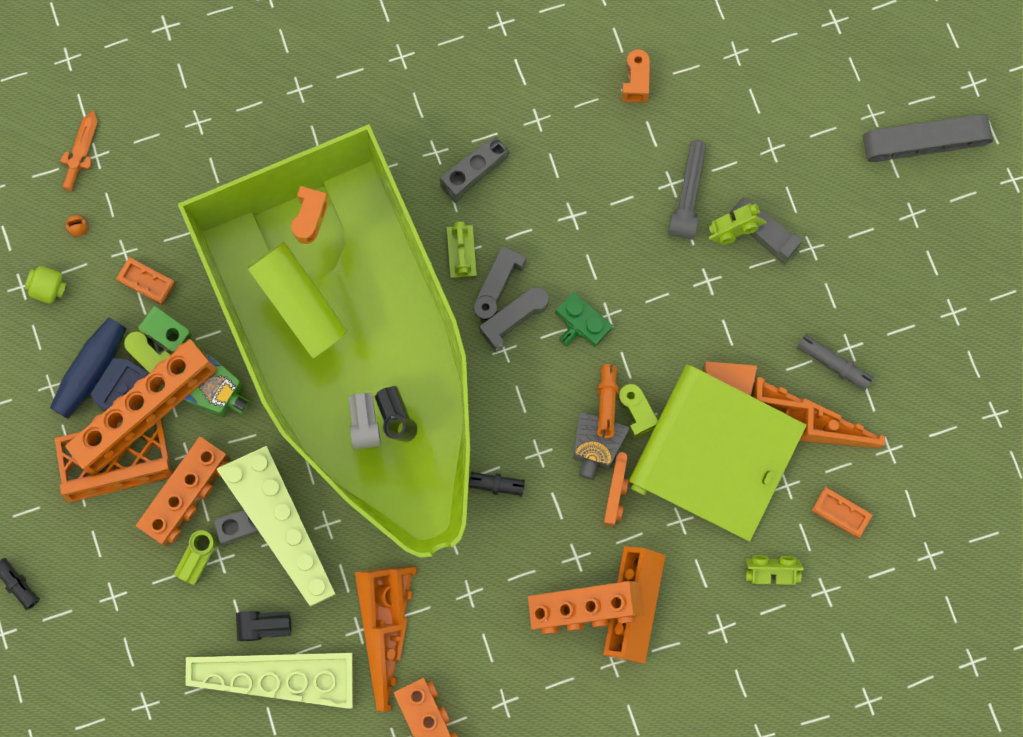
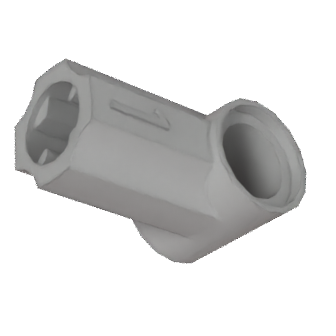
[349,393,381,450]

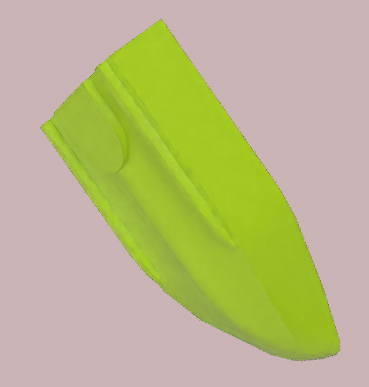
[178,124,470,558]

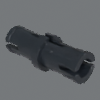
[469,471,525,497]
[0,558,40,611]

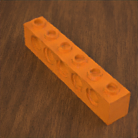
[65,339,218,476]

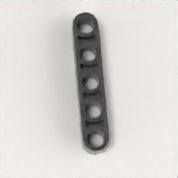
[863,114,993,162]

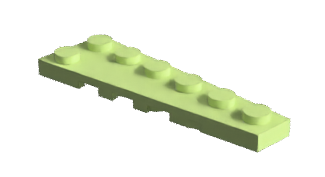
[217,446,335,607]
[186,653,353,709]

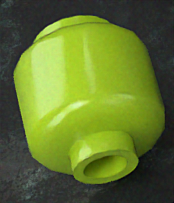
[24,266,67,304]

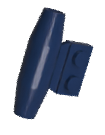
[50,317,149,419]

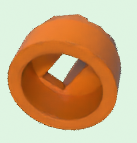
[66,215,88,237]

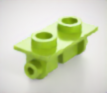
[709,203,767,245]
[447,222,477,278]
[745,555,803,585]

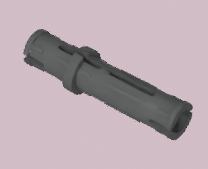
[797,334,874,391]

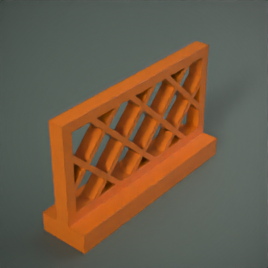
[54,418,173,503]

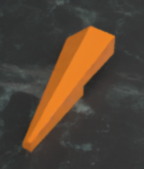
[751,377,885,448]
[355,566,417,712]

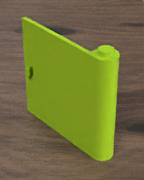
[629,364,807,542]

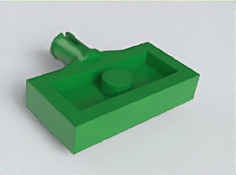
[555,292,613,347]

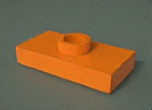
[116,257,176,306]
[811,487,873,539]

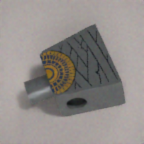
[573,411,629,480]

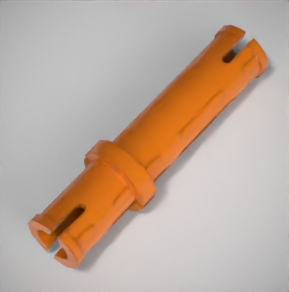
[597,364,619,438]

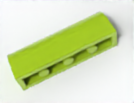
[248,242,348,358]

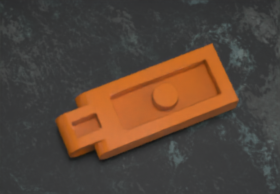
[603,452,629,528]

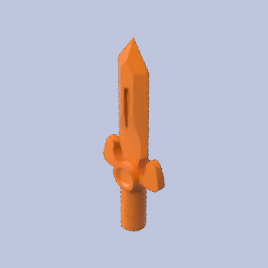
[60,110,98,191]

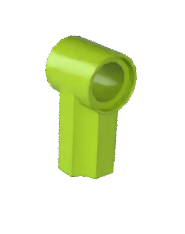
[173,530,218,586]

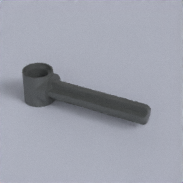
[668,140,706,240]

